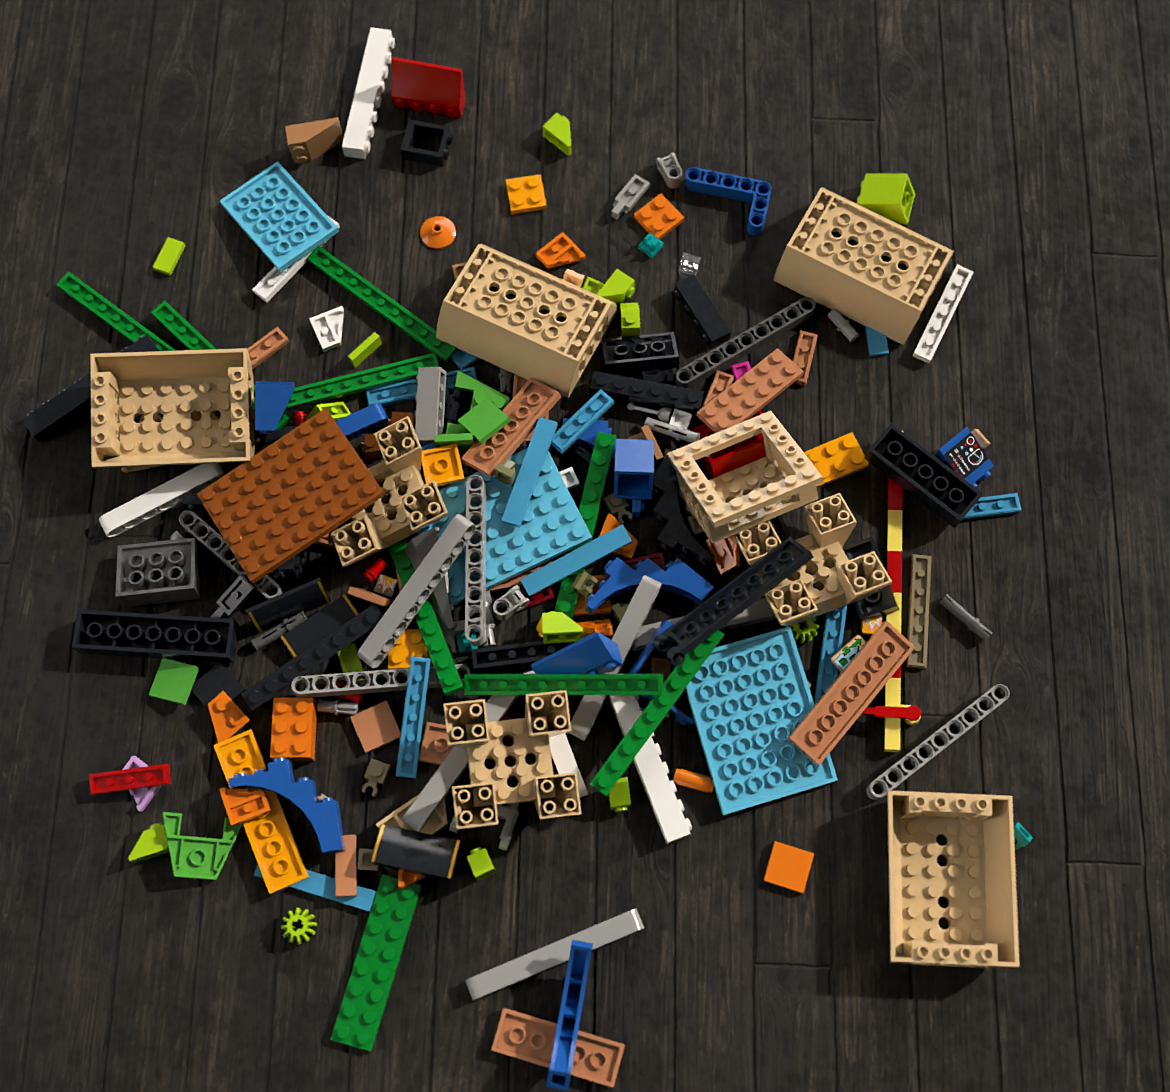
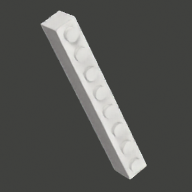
[342,28,395,159]
[608,695,692,845]

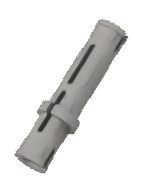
[644,417,700,443]

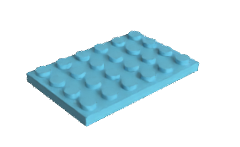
[220,162,339,272]

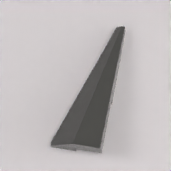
[404,527,457,630]

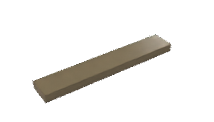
[905,554,932,669]

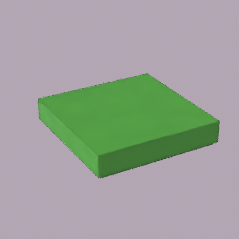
[458,397,511,445]
[434,433,475,454]
[149,658,199,705]

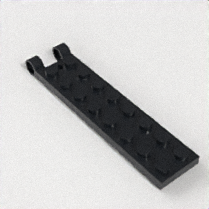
[653,537,814,666]

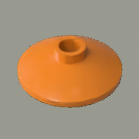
[420,216,456,249]

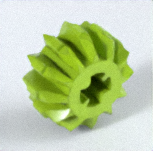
[785,617,819,644]
[281,908,317,944]

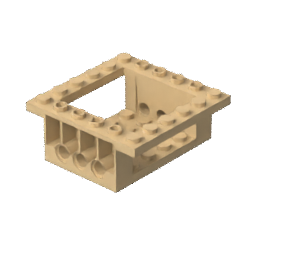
[667,411,823,544]

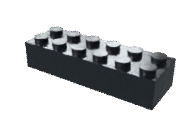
[864,423,983,528]

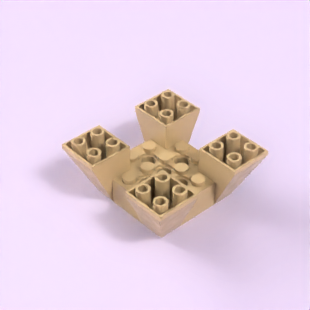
[331,416,448,567]
[733,493,892,626]
[444,690,581,829]

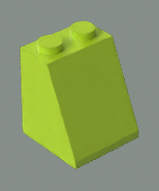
[857,173,915,224]

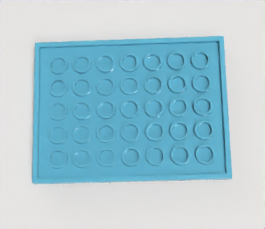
[418,448,592,606]
[685,626,838,815]

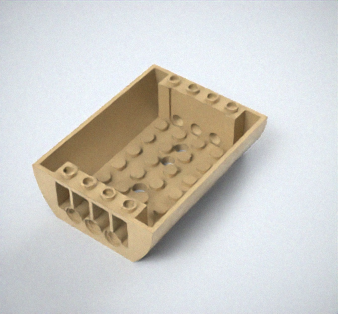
[773,187,954,345]
[436,244,617,398]
[90,348,256,468]
[887,791,1019,968]

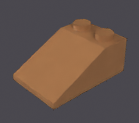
[285,117,344,164]

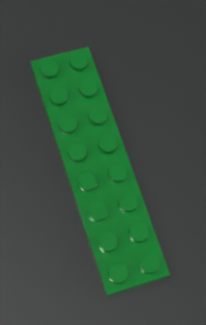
[331,874,422,1052]

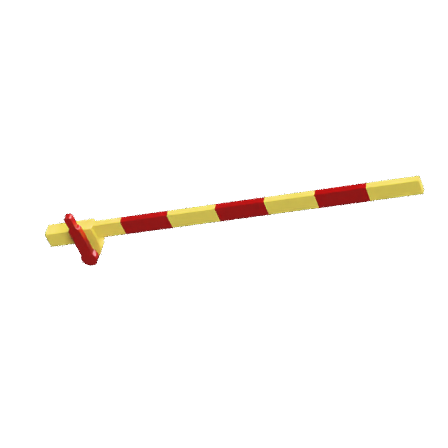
[861,431,921,752]

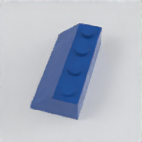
[531,631,623,674]

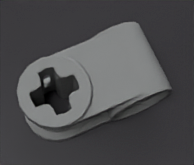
[656,152,682,189]
[493,585,530,621]

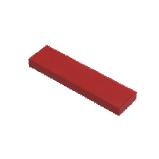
[89,764,171,795]

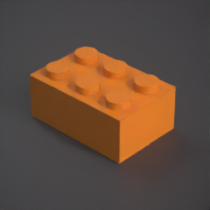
[270,698,317,761]

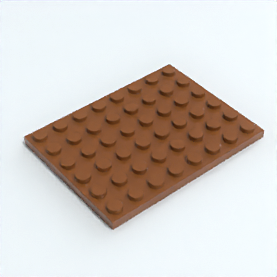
[197,408,385,584]

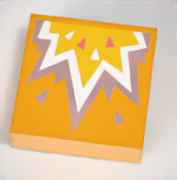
[861,616,882,635]

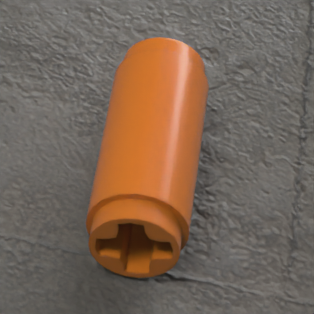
[673,768,714,793]

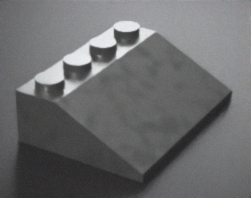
[115,538,200,607]

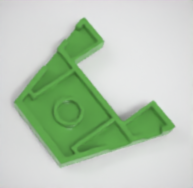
[446,371,510,434]
[162,812,243,880]

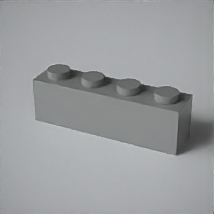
[414,367,447,445]

